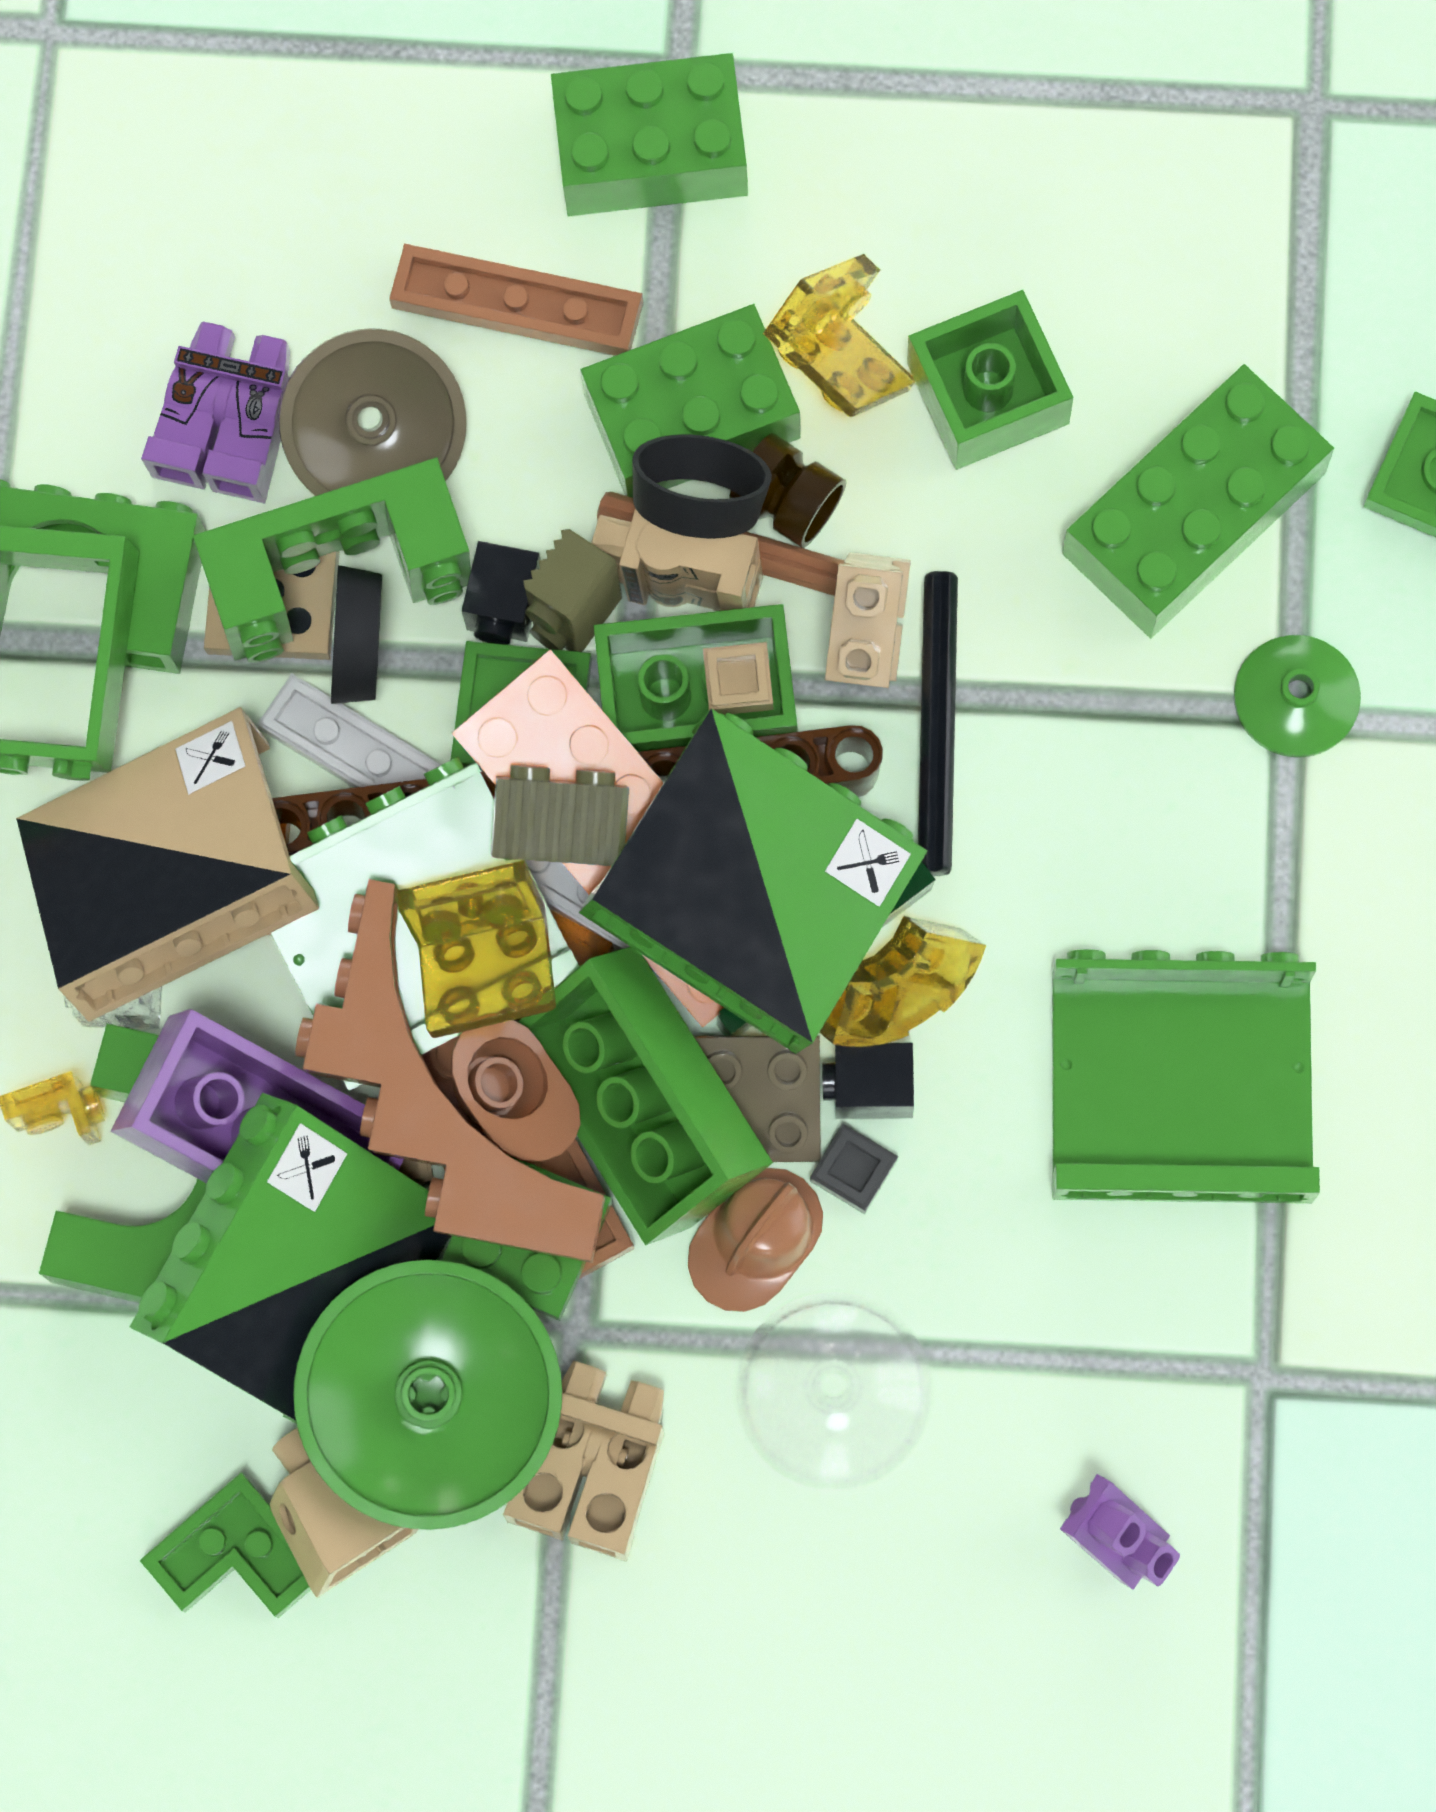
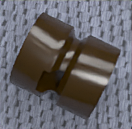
[729,433,847,548]

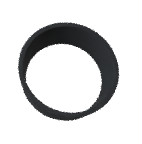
[632,434,772,539]
[331,565,382,704]

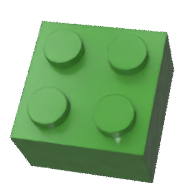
[907,289,1074,470]

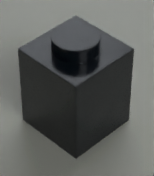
[461,541,541,645]
[822,1042,914,1119]

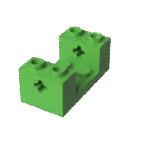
[193,457,471,663]

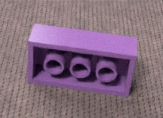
[110,1009,404,1183]

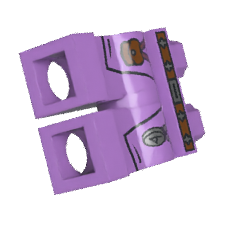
[141,321,290,504]

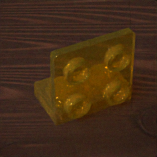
[763,254,915,417]
[398,860,556,1038]

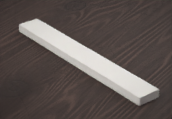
[257,673,654,972]

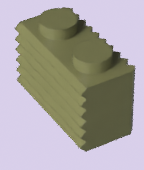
[523,529,622,652]
[491,765,629,866]

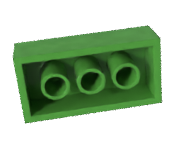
[1062,363,1335,639]
[517,947,773,1246]

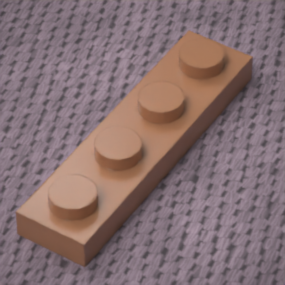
[389,243,643,356]

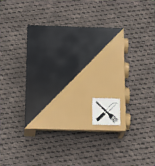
[16,707,319,1022]

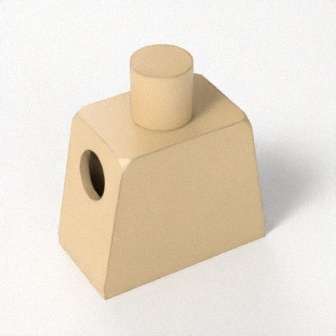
[270,1428,418,1598]

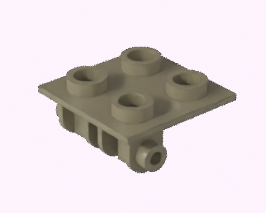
[694,1035,821,1162]

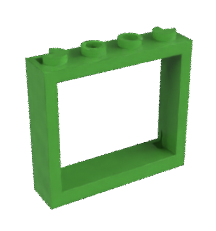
[0,526,139,781]

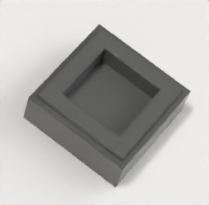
[810,1123,899,1214]

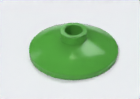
[1234,635,1361,758]

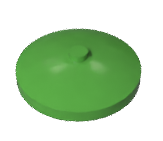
[294,1260,562,1530]

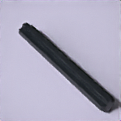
[918,571,958,876]

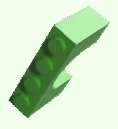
[0,479,206,674]
[39,1023,207,1303]

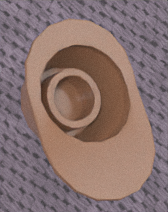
[451,1016,580,1162]
[688,1168,823,1312]

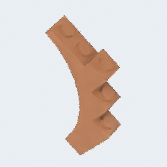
[295,879,606,1263]

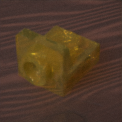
[0,1071,106,1145]

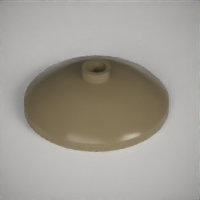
[279,328,467,496]

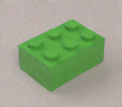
[551,53,748,217]
[580,304,801,498]
[594,604,798,752]

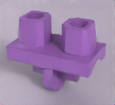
[1060,1474,1180,1590]

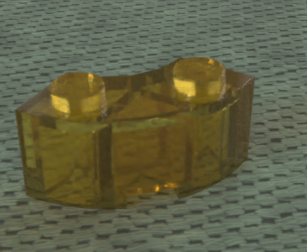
[819,916,987,1046]

